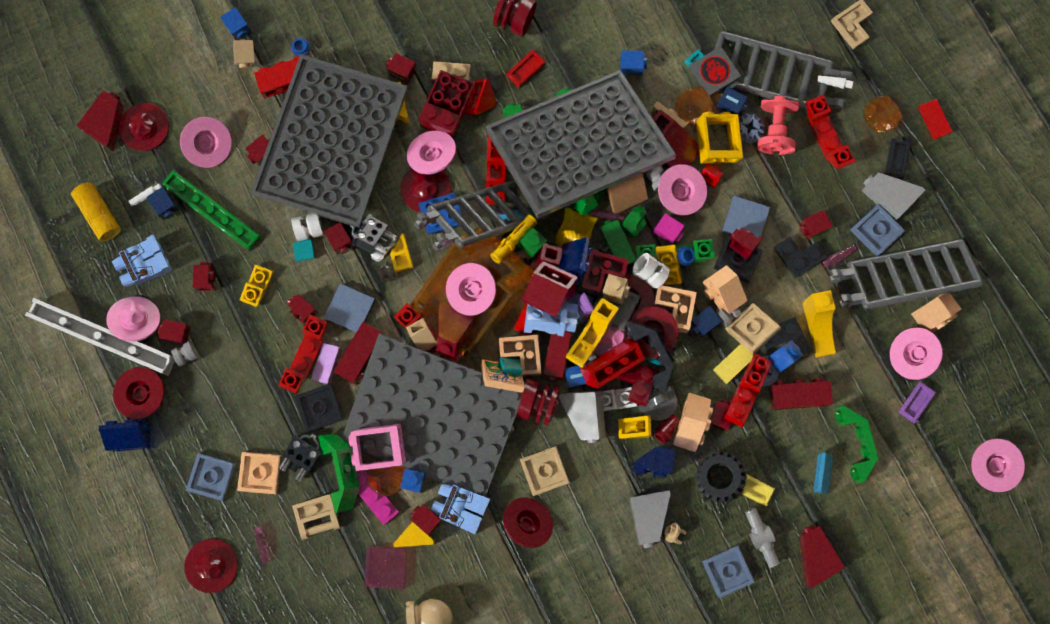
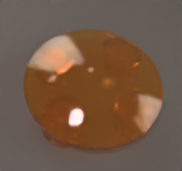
[675,88,713,125]
[864,95,902,132]
[367,460,405,496]

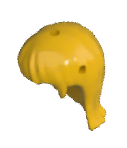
[556,207,599,255]

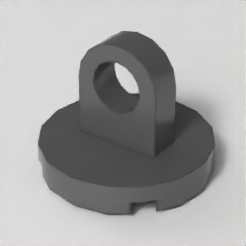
[638,386,677,421]

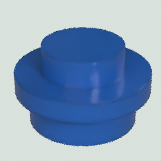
[291,38,310,56]
[677,247,695,266]

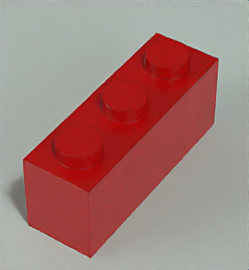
[254,55,307,99]
[580,340,645,389]

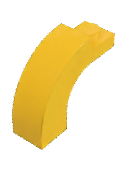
[566,298,619,368]

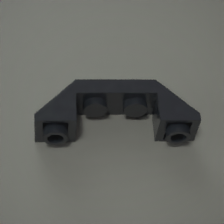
[626,321,676,394]

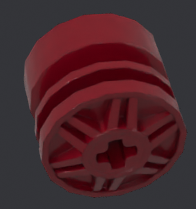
[493,0,537,38]
[516,378,559,427]

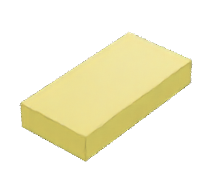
[713,344,753,384]
[740,475,775,506]

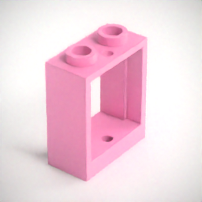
[349,424,406,471]

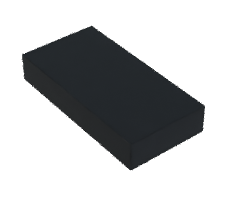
[884,138,911,179]

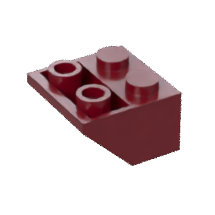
[522,261,578,318]

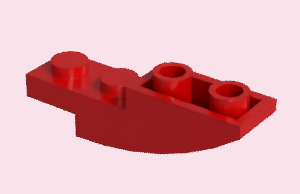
[724,353,772,427]

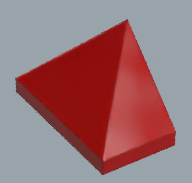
[465,79,497,115]

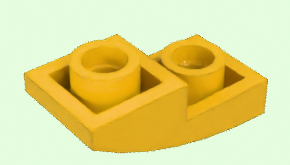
[656,245,682,285]
[240,265,275,307]

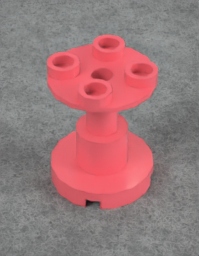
[758,96,799,155]

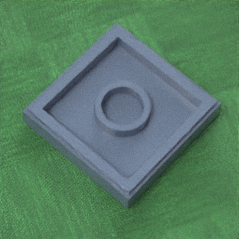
[722,196,770,238]
[850,204,905,256]
[324,284,375,332]
[186,453,236,501]
[702,545,755,598]

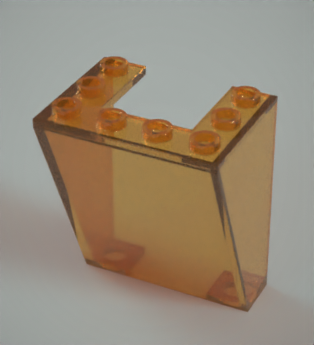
[410,227,535,357]

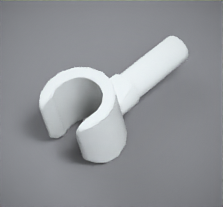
[371,241,395,262]

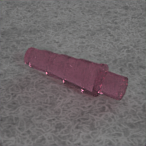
[590,210,625,222]
[823,245,856,268]
[254,526,269,563]

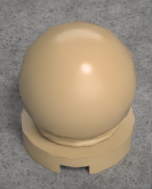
[406,599,453,624]

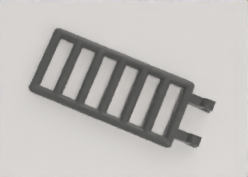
[714,31,852,112]
[414,180,551,251]
[829,239,983,309]

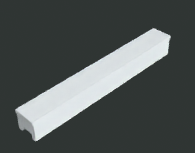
[25,298,175,376]

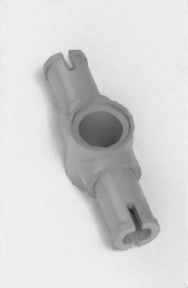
[745,508,780,568]

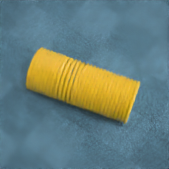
[71,182,121,241]

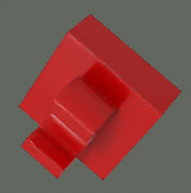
[701,162,723,188]

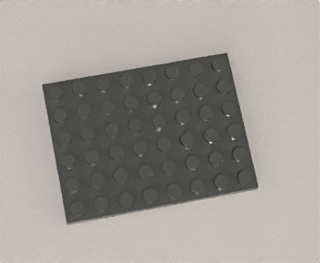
[251,54,408,228]
[486,70,676,219]
[341,333,522,497]

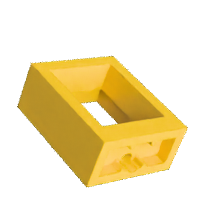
[696,112,743,163]

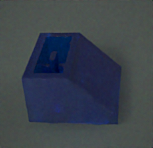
[558,237,592,286]
[99,419,150,452]
[630,447,676,479]

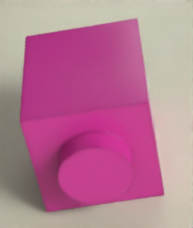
[653,213,684,245]

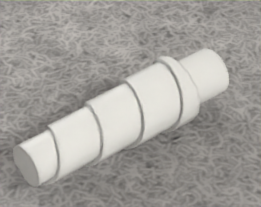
[817,75,854,89]
[129,184,161,206]

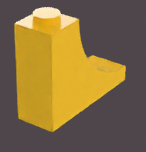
[802,290,836,358]

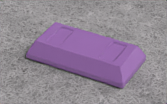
[576,293,593,320]
[898,381,936,424]

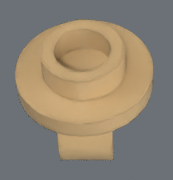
[665,523,686,544]

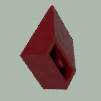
[419,70,475,140]
[653,109,700,169]

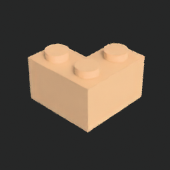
[703,266,748,314]
[654,286,697,333]
[911,293,961,333]
[499,335,541,378]
[673,393,713,452]

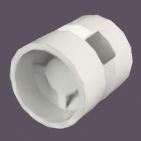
[291,213,324,242]
[632,253,670,288]

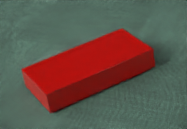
[506,50,546,88]
[918,99,952,141]

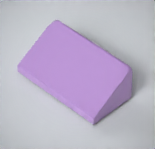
[311,343,341,385]

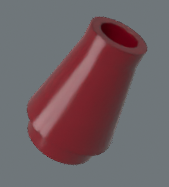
[654,415,680,444]

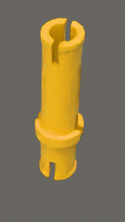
[490,215,537,263]

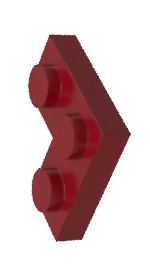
[616,364,659,407]

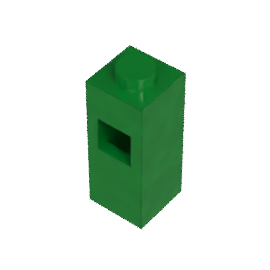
[599,220,637,268]

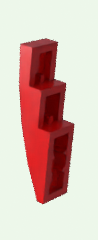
[486,135,506,205]

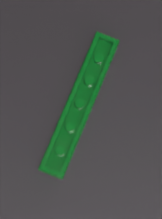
[161,170,261,251]

